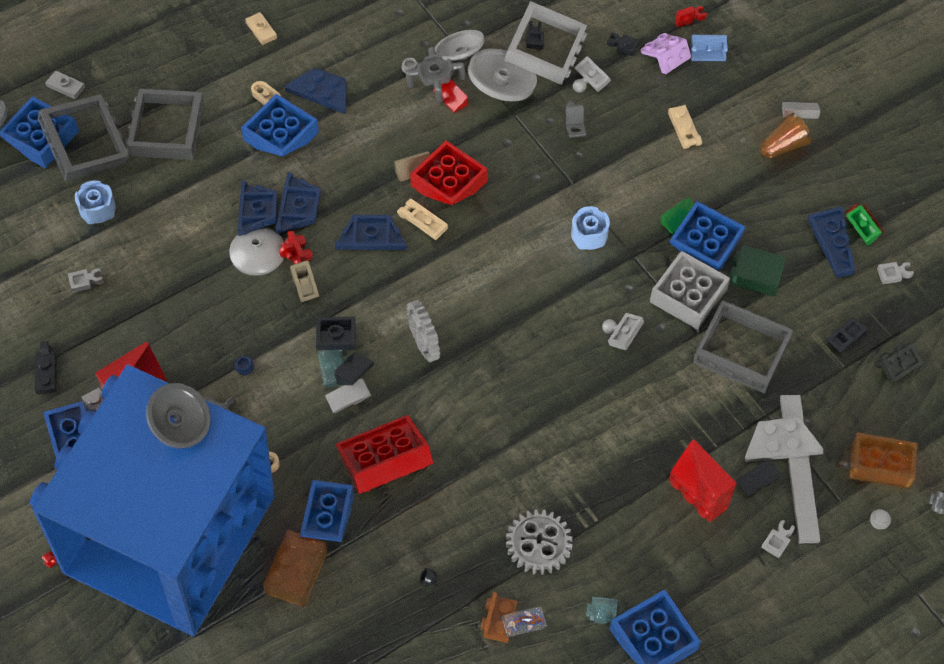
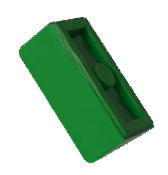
[660,197,694,235]
[846,205,882,247]

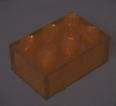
[849,432,918,489]
[263,530,328,607]

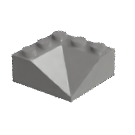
[650,251,730,330]

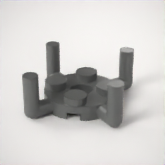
[406,47,466,104]

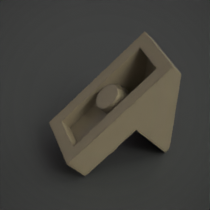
[290,260,319,302]

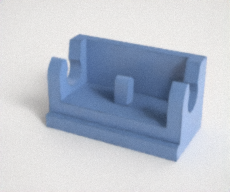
[690,35,727,61]

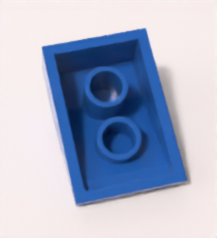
[43,401,88,458]
[300,480,354,542]

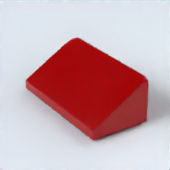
[433,80,468,113]

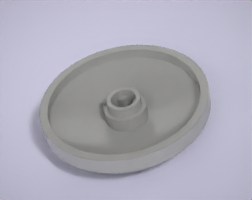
[468,49,537,101]

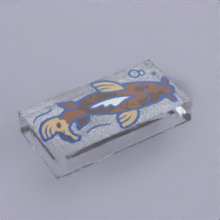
[501,606,547,637]

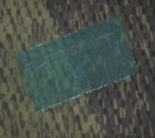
[318,350,344,388]

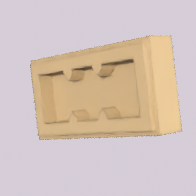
[245,12,277,45]

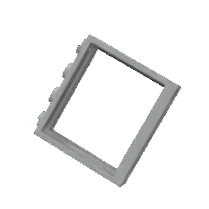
[504,1,587,85]

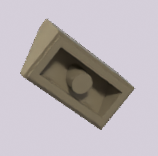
[395,151,430,182]

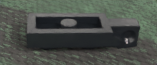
[35,341,56,394]

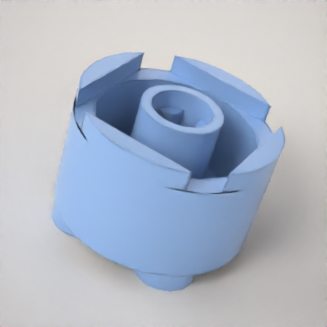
[75,180,116,224]
[571,206,610,250]

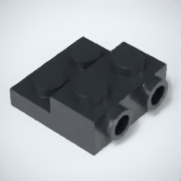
[316,316,356,351]

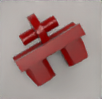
[279,231,313,264]

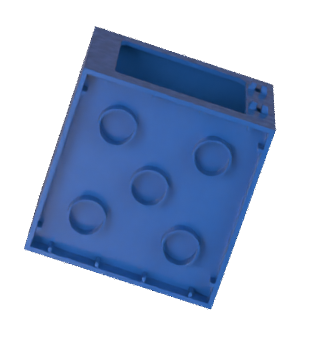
[30,364,275,637]

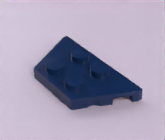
[284,68,346,114]
[276,172,321,234]
[238,180,278,236]
[335,215,407,250]

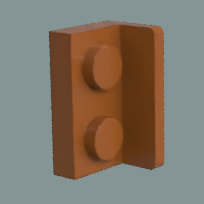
[481,592,518,643]

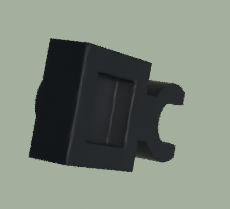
[526,21,544,49]
[607,33,639,56]

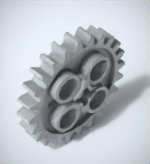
[406,300,440,362]
[506,509,573,575]

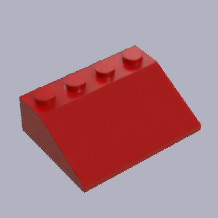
[335,415,434,494]

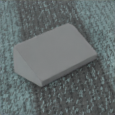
[782,102,820,119]

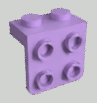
[641,33,691,74]

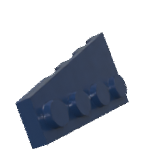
[807,206,855,278]

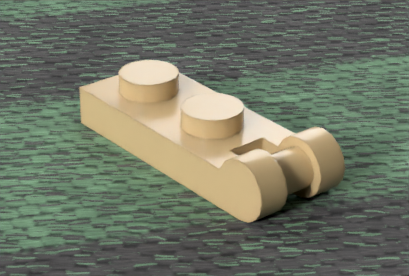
[668,105,702,149]
[397,199,448,240]

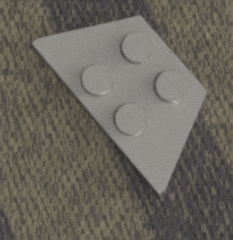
[745,417,823,463]

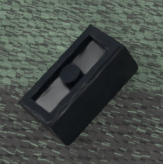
[333,352,374,385]

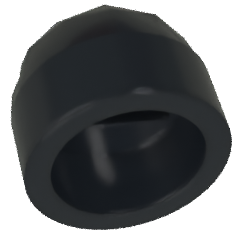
[420,567,437,586]

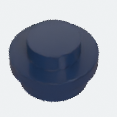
[234,356,254,375]

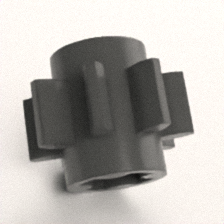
[929,490,944,514]

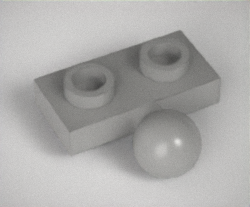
[573,56,611,92]
[602,313,644,350]

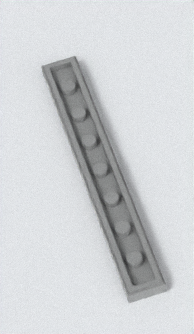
[780,395,820,544]

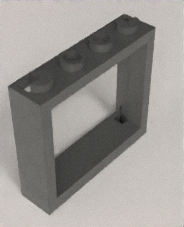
[125,89,205,160]
[38,94,130,181]
[693,300,793,394]

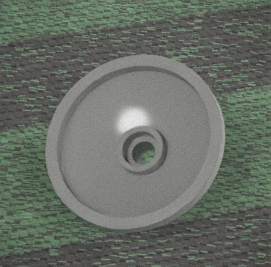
[435,30,485,62]
[229,227,284,275]

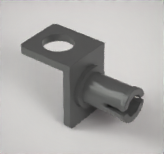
[566,101,586,137]

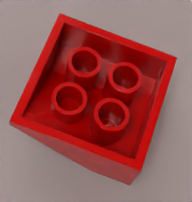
[410,140,488,205]
[95,341,168,389]
[669,439,736,522]

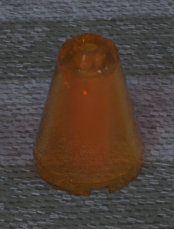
[760,113,812,158]

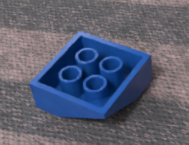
[241,94,319,156]
[0,96,79,168]
[670,201,746,272]
[610,590,701,664]

